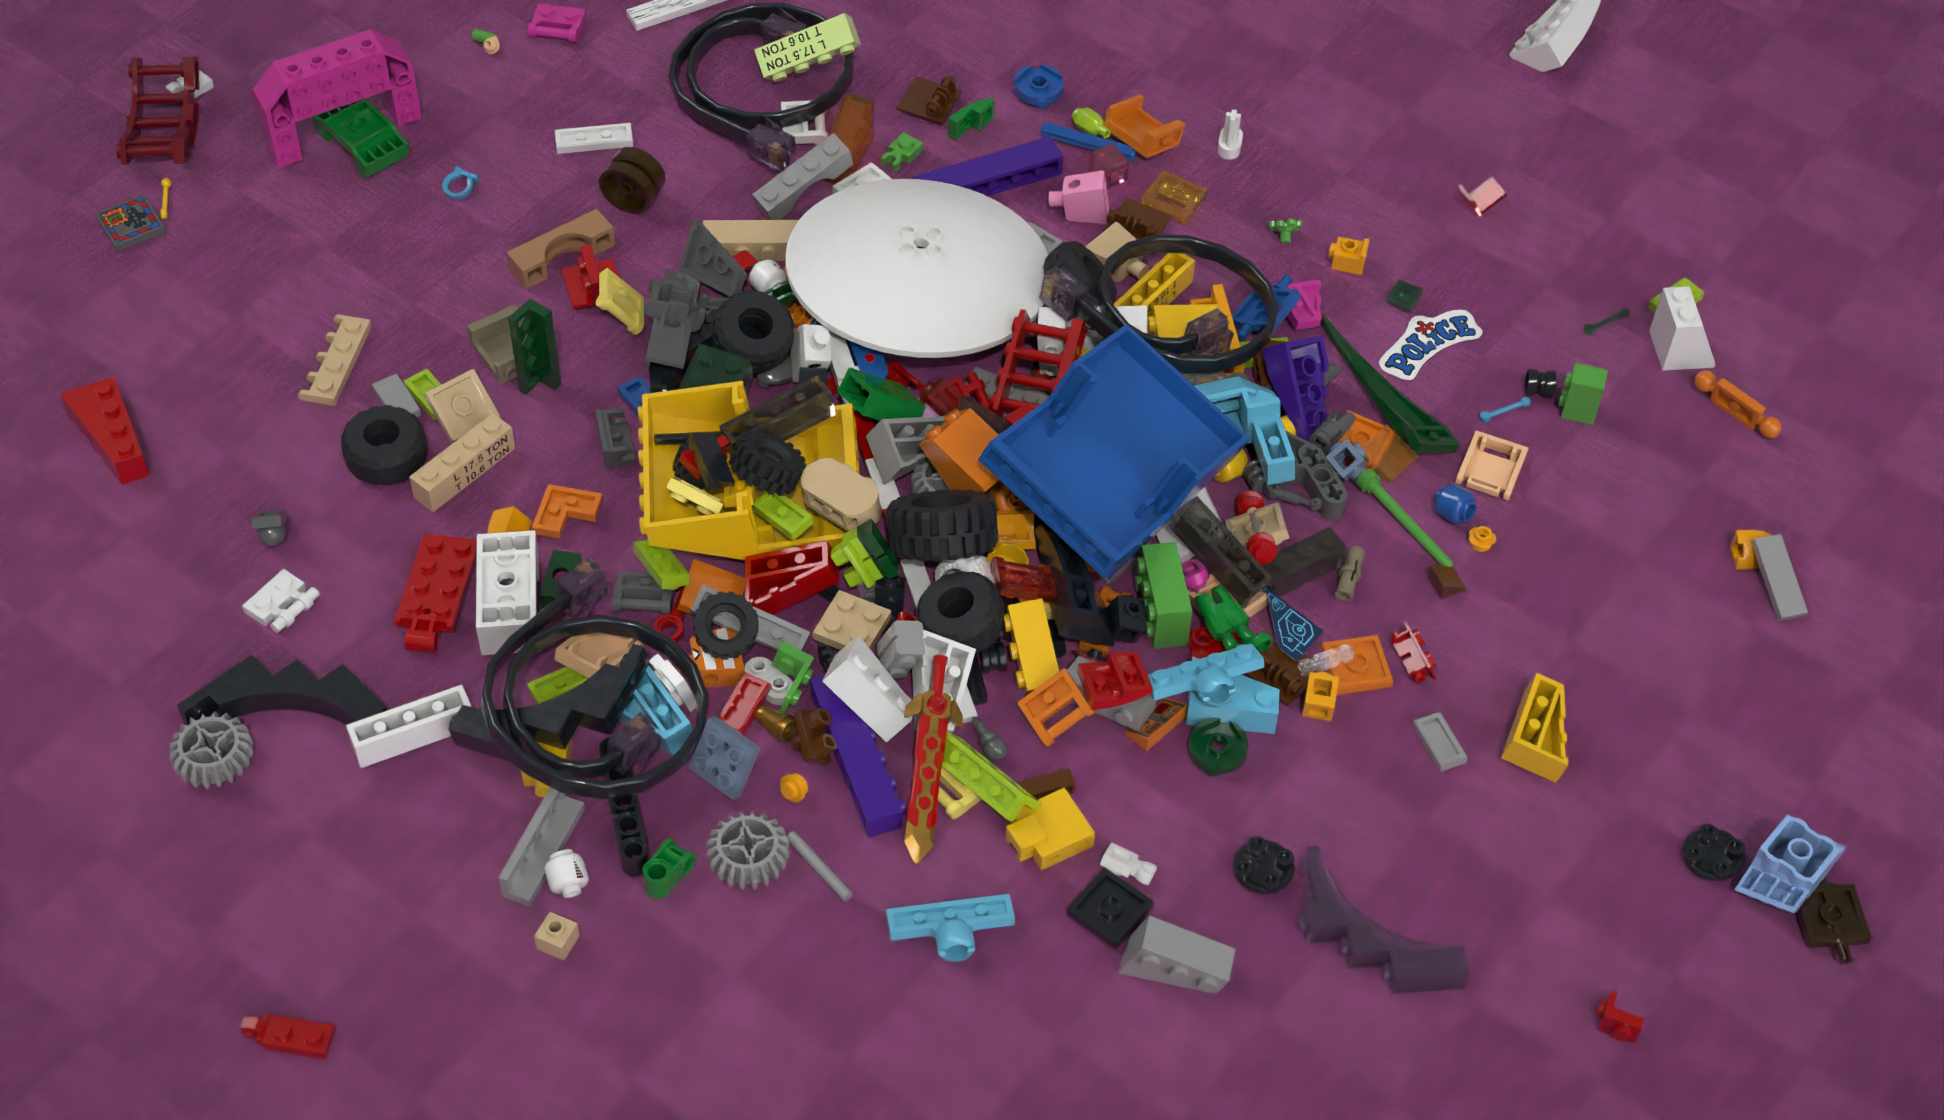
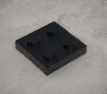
[1066,867,1154,949]

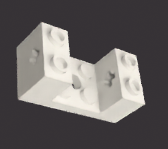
[1037,306,1148,376]
[476,531,541,655]

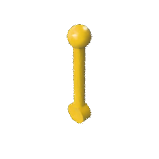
[161,178,171,219]

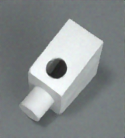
[791,324,831,382]

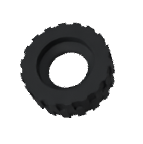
[693,591,759,660]

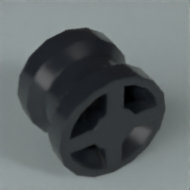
[979,642,1007,674]

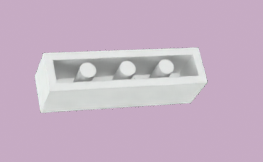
[346,684,471,768]

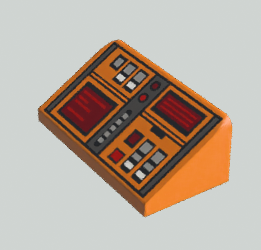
[1125,698,1188,752]

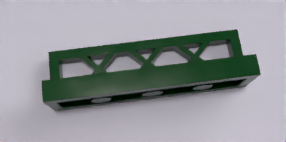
[508,298,562,395]

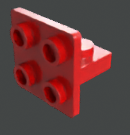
[562,244,619,309]

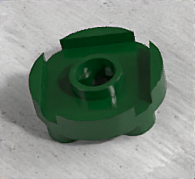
[1188,718,1248,777]

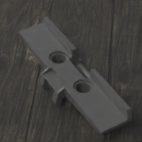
[643,269,708,369]

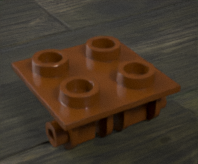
[897,76,962,124]
[1103,197,1172,239]
[1245,642,1326,706]

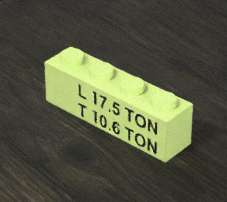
[755,13,861,82]

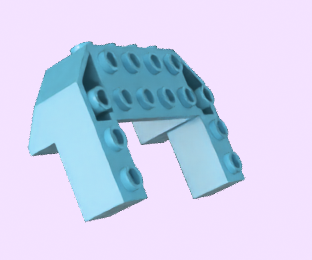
[1195,376,1295,486]

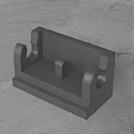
[595,408,636,469]

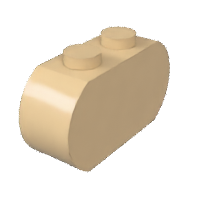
[801,458,881,531]

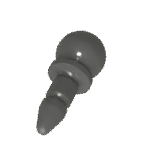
[972,717,1008,761]

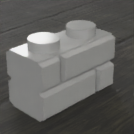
[877,620,925,679]

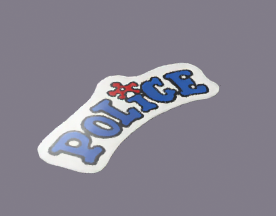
[1379,310,1482,380]

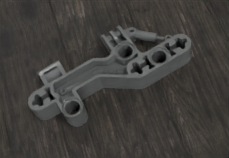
[1226,373,1347,521]

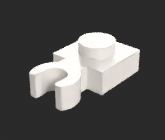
[1100,842,1157,885]

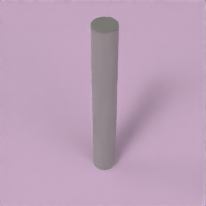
[787,831,853,902]

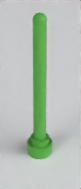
[1356,468,1453,567]

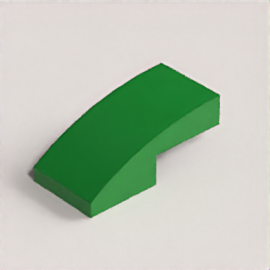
[948,98,995,141]

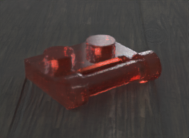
[990,556,1057,603]

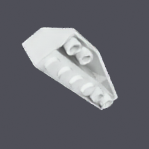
[1509,0,1601,72]

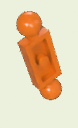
[1694,371,1782,438]

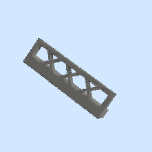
[690,584,810,651]
[498,787,585,907]

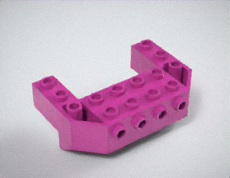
[251,29,422,168]

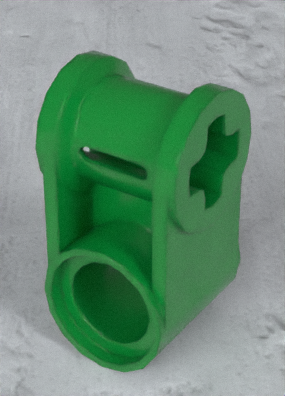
[643,838,697,899]

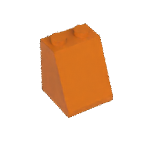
[919,408,999,492]

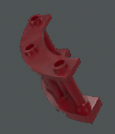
[116,56,200,165]

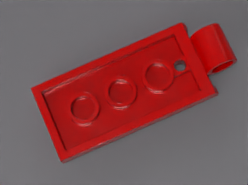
[394,534,477,653]

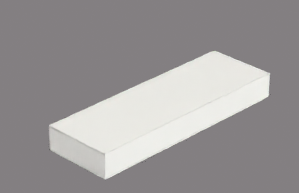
[555,123,633,154]

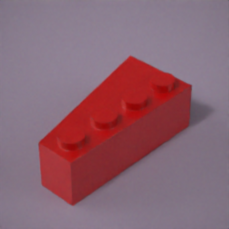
[59,377,149,484]

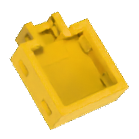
[1005,788,1095,871]

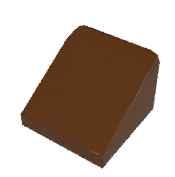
[1427,565,1467,599]

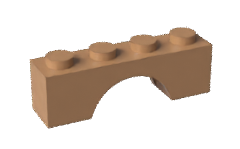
[506,209,615,289]

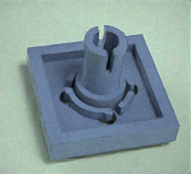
[688,716,761,800]

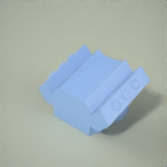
[1734,814,1847,913]

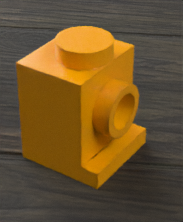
[1328,236,1370,275]
[1302,672,1339,721]

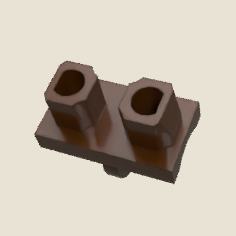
[791,708,837,766]

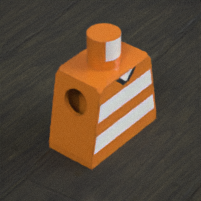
[676,627,745,687]

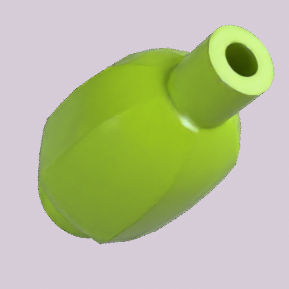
[1072,107,1111,139]

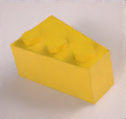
[1501,673,1568,783]

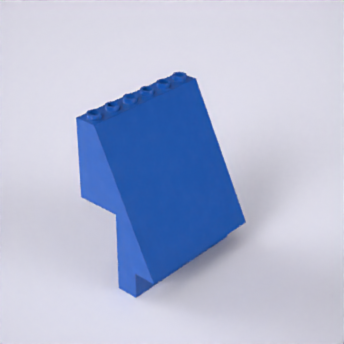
[978,324,1250,580]

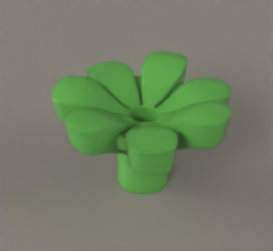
[1268,219,1303,243]

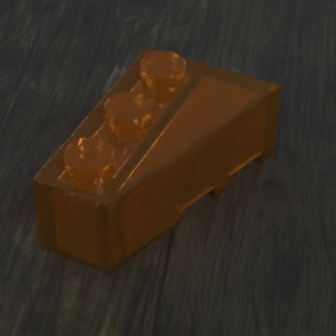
[821,93,874,184]

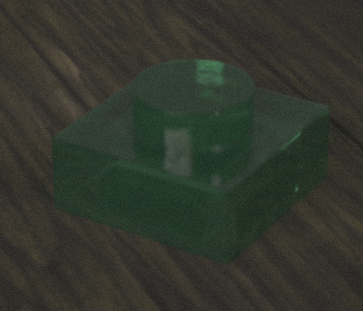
[1387,279,1423,312]

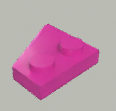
[1287,280,1321,330]

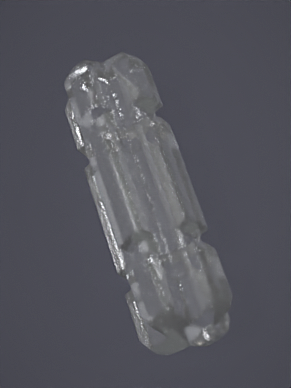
[1298,644,1354,677]

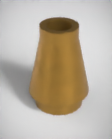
[754,705,797,742]

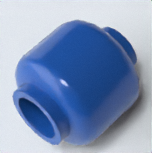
[1434,484,1477,525]

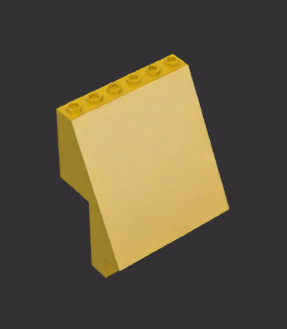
[638,381,860,560]

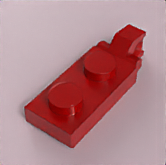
[240,1015,336,1059]

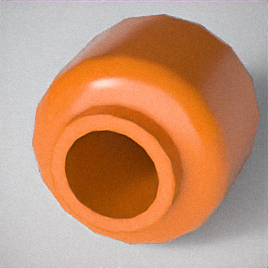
[989,481,1028,511]

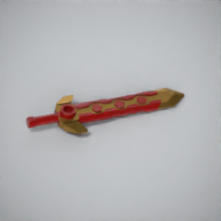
[904,655,963,864]

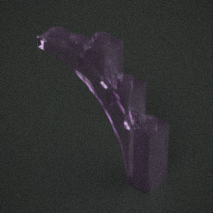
[1297,846,1470,994]

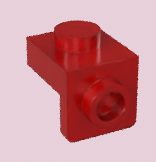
[1596,990,1645,1044]

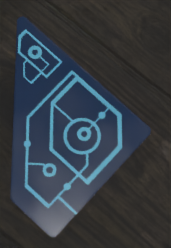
[1266,588,1323,661]

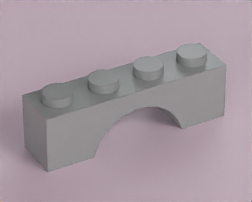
[752,133,853,220]

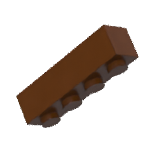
[1016,768,1076,806]

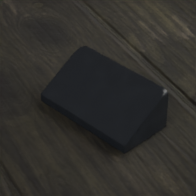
[687,432,735,491]

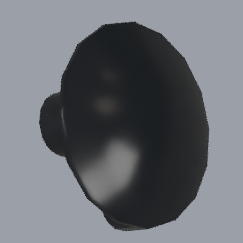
[1683,824,1745,881]
[1233,836,1295,894]

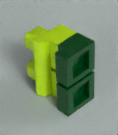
[831,519,899,588]

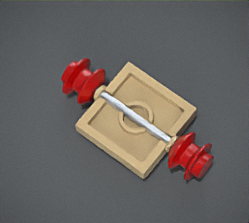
[1225,490,1289,565]

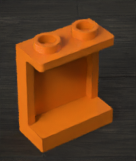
[1104,94,1186,158]

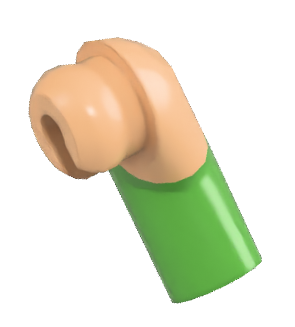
[472,28,500,54]

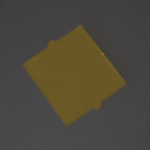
[1362,425,1419,483]

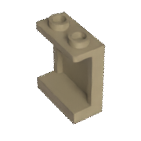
[467,304,530,385]

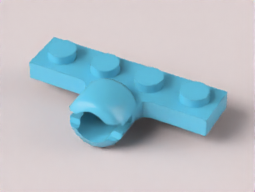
[1148,643,1264,707]
[886,894,1015,962]

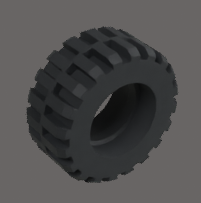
[887,489,999,561]

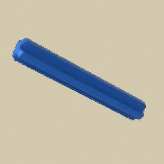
[1041,122,1137,162]

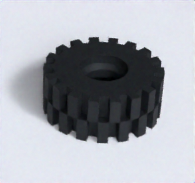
[729,429,806,496]

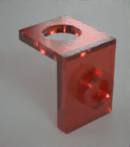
[1457,177,1507,217]

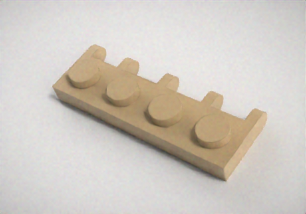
[298,314,372,406]

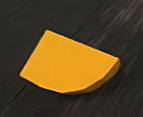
[487,506,532,534]
[1730,530,1771,570]

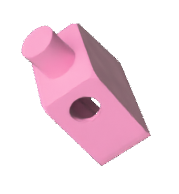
[1049,171,1110,224]

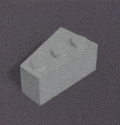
[1118,915,1235,994]

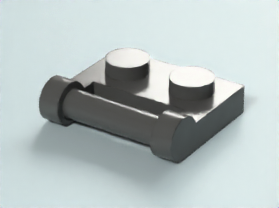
[612,571,675,615]

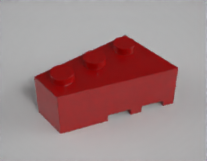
[745,541,839,615]

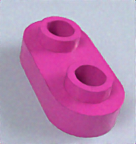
[1181,559,1210,591]

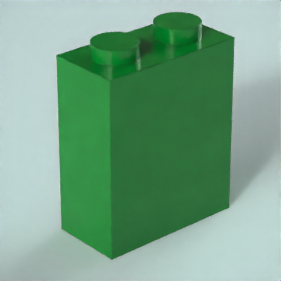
[837,367,926,421]

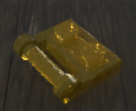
[1140,170,1208,225]

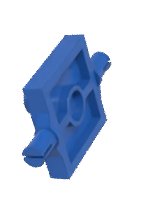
[1232,274,1301,342]

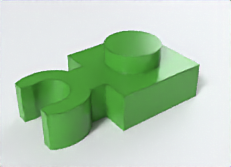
[881,132,924,172]

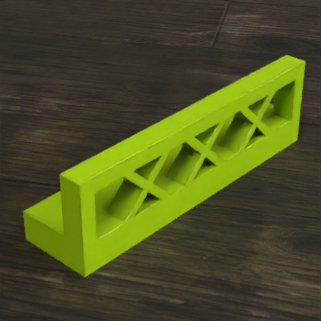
[942,730,1041,822]

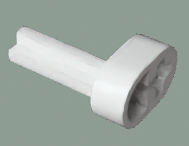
[1217,110,1243,159]

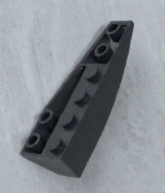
[1034,519,1115,647]

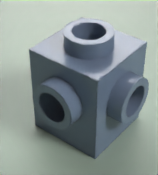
[1326,439,1368,481]

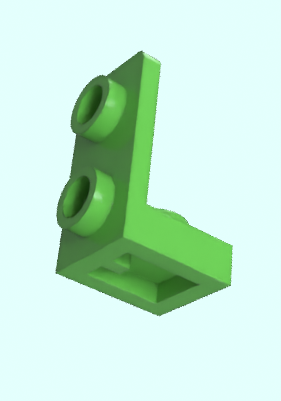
[771,641,814,713]

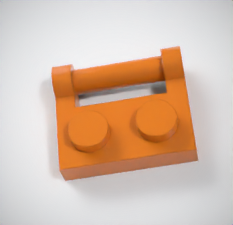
[1017,668,1096,747]

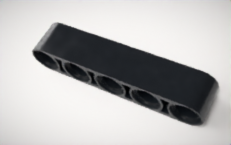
[599,736,649,877]

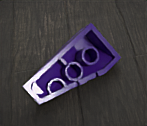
[1262,336,1329,442]

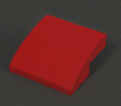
[1077,651,1153,710]

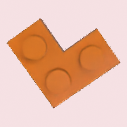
[532,484,603,539]

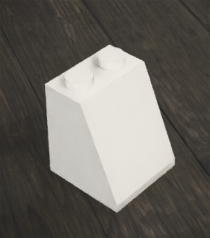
[1649,286,1715,371]

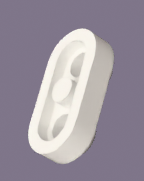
[745,657,793,705]

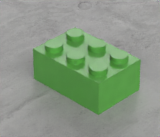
[1134,542,1192,649]

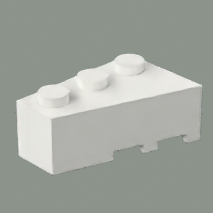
[912,630,976,732]
[823,635,913,742]

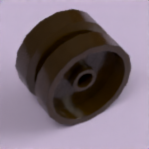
[599,147,666,214]

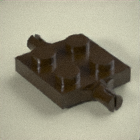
[1797,876,1872,965]

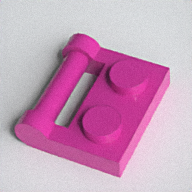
[527,3,586,43]

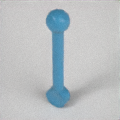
[1479,397,1531,423]

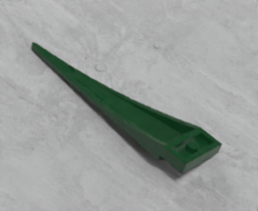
[1320,313,1460,453]

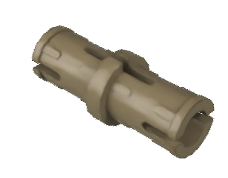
[1335,546,1365,602]

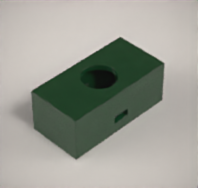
[540,550,583,612]

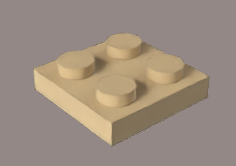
[424,369,501,443]
[813,590,891,650]

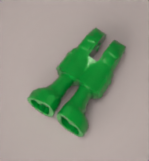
[1195,584,1274,653]

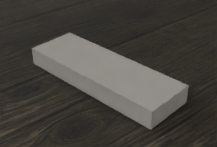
[1751,534,1808,621]

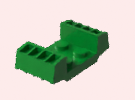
[312,98,409,179]

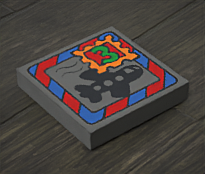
[95,194,166,252]

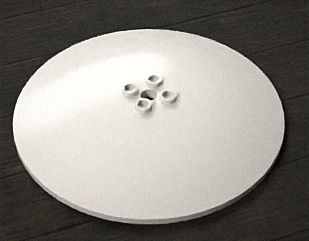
[785,179,1048,358]

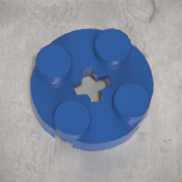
[1014,64,1064,109]

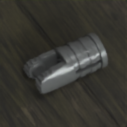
[1309,411,1355,455]

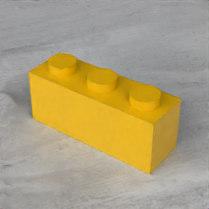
[1004,598,1059,696]

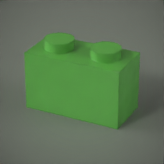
[1558,363,1608,425]

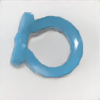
[442,166,479,200]

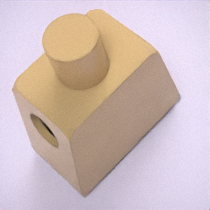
[1085,222,1148,282]

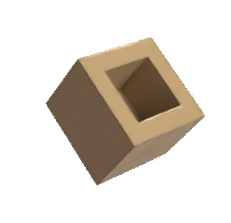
[534,912,580,961]

